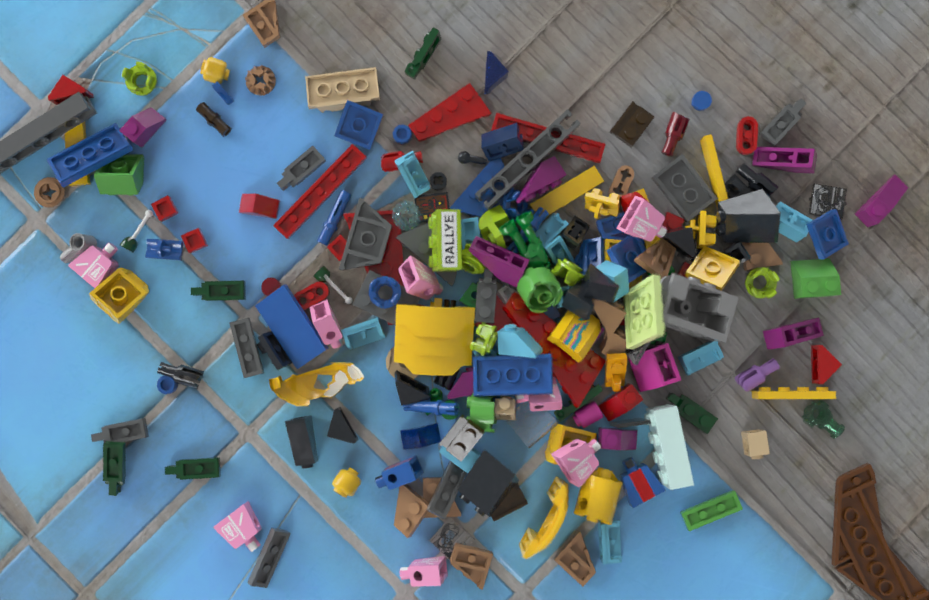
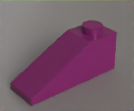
[752,147,817,174]
[854,175,908,227]
[469,236,529,287]
[763,317,824,350]

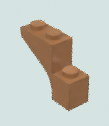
[592,299,626,355]

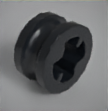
[430,172,447,190]

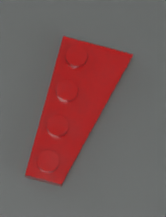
[408,83,491,142]

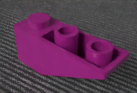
[516,156,567,203]

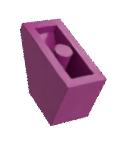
[119,107,166,148]
[447,367,473,399]
[598,427,638,450]

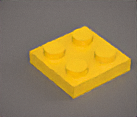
[685,246,740,291]

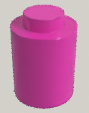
[572,401,603,429]

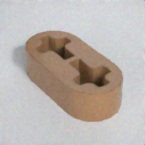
[608,165,634,196]

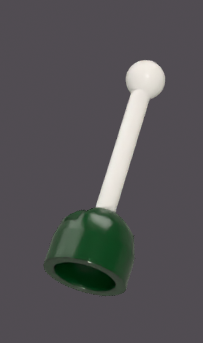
[120,210,153,253]
[313,266,353,304]

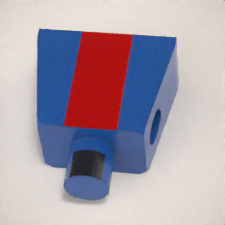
[375,455,424,490]
[619,457,666,508]

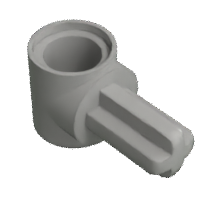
[60,233,97,263]

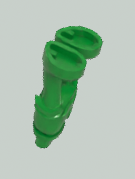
[499,211,551,271]

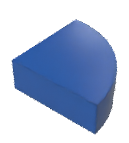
[212,81,234,105]

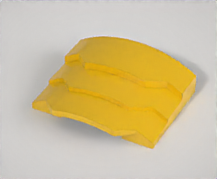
[394,304,475,376]
[519,476,569,559]

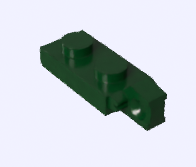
[405,27,441,80]
[191,280,246,301]
[553,384,603,422]
[665,393,718,434]
[103,441,126,496]
[165,457,221,480]

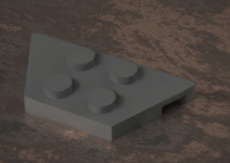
[339,198,392,271]
[396,223,463,286]

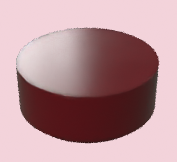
[261,277,281,296]

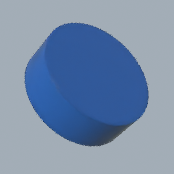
[691,91,712,111]
[393,124,412,145]
[157,375,178,394]

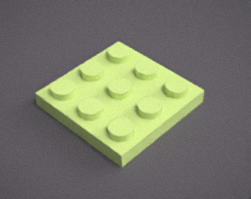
[623,275,665,349]

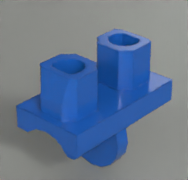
[145,239,183,261]

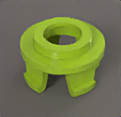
[122,61,157,96]
[461,244,486,274]
[551,258,585,286]
[745,267,780,299]
[470,322,498,356]

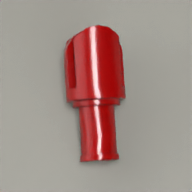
[381,151,423,172]

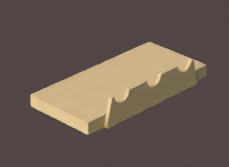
[305,67,380,113]

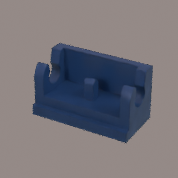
[481,123,524,161]

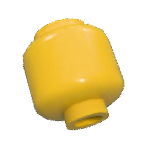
[200,57,230,84]
[332,467,361,498]

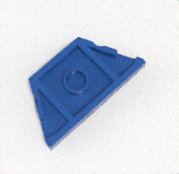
[450,158,514,217]

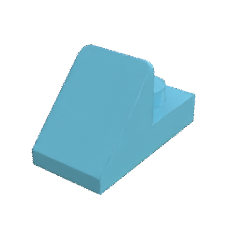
[544,235,574,266]

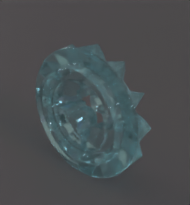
[392,200,422,231]

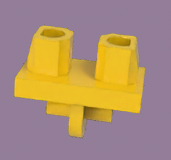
[585,188,620,219]
[685,211,716,249]

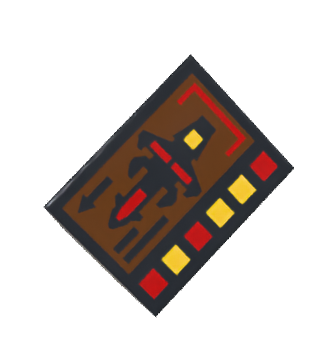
[414,192,450,222]

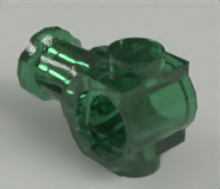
[802,400,845,439]

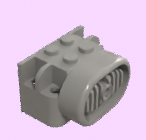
[660,273,739,343]

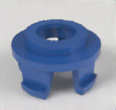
[503,190,534,222]
[369,276,401,309]

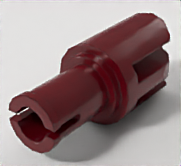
[661,112,690,157]

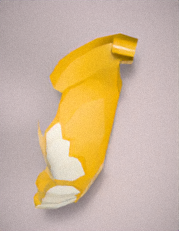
[269,362,364,406]

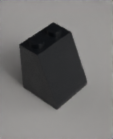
[715,189,781,243]
[457,450,519,517]

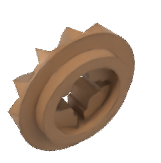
[245,65,276,96]
[34,177,66,208]

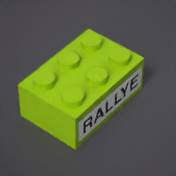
[428,209,462,272]

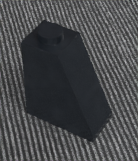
[285,415,318,469]

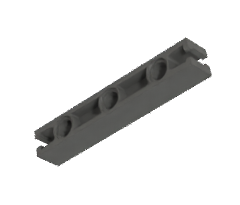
[0,92,97,174]
[475,109,581,211]

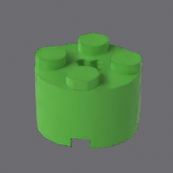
[517,267,563,313]
[466,393,497,433]

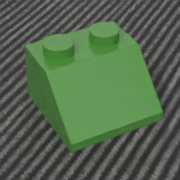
[94,154,144,196]
[790,258,841,299]

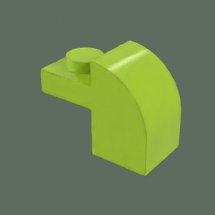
[479,205,509,248]

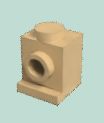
[494,396,517,420]

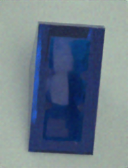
[484,51,509,94]
[400,423,441,450]

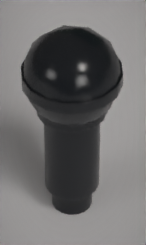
[458,151,487,165]

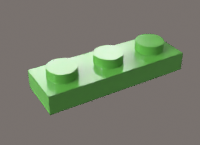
[680,490,743,531]

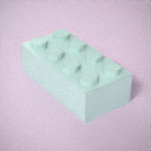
[644,404,694,490]

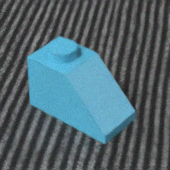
[497,324,543,358]

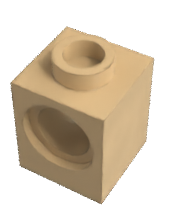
[741,429,770,459]

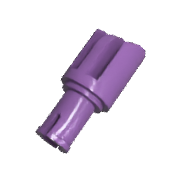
[735,358,780,392]

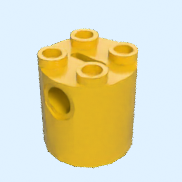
[574,467,623,525]

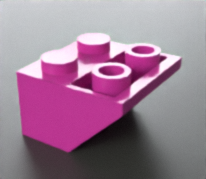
[627,343,681,392]

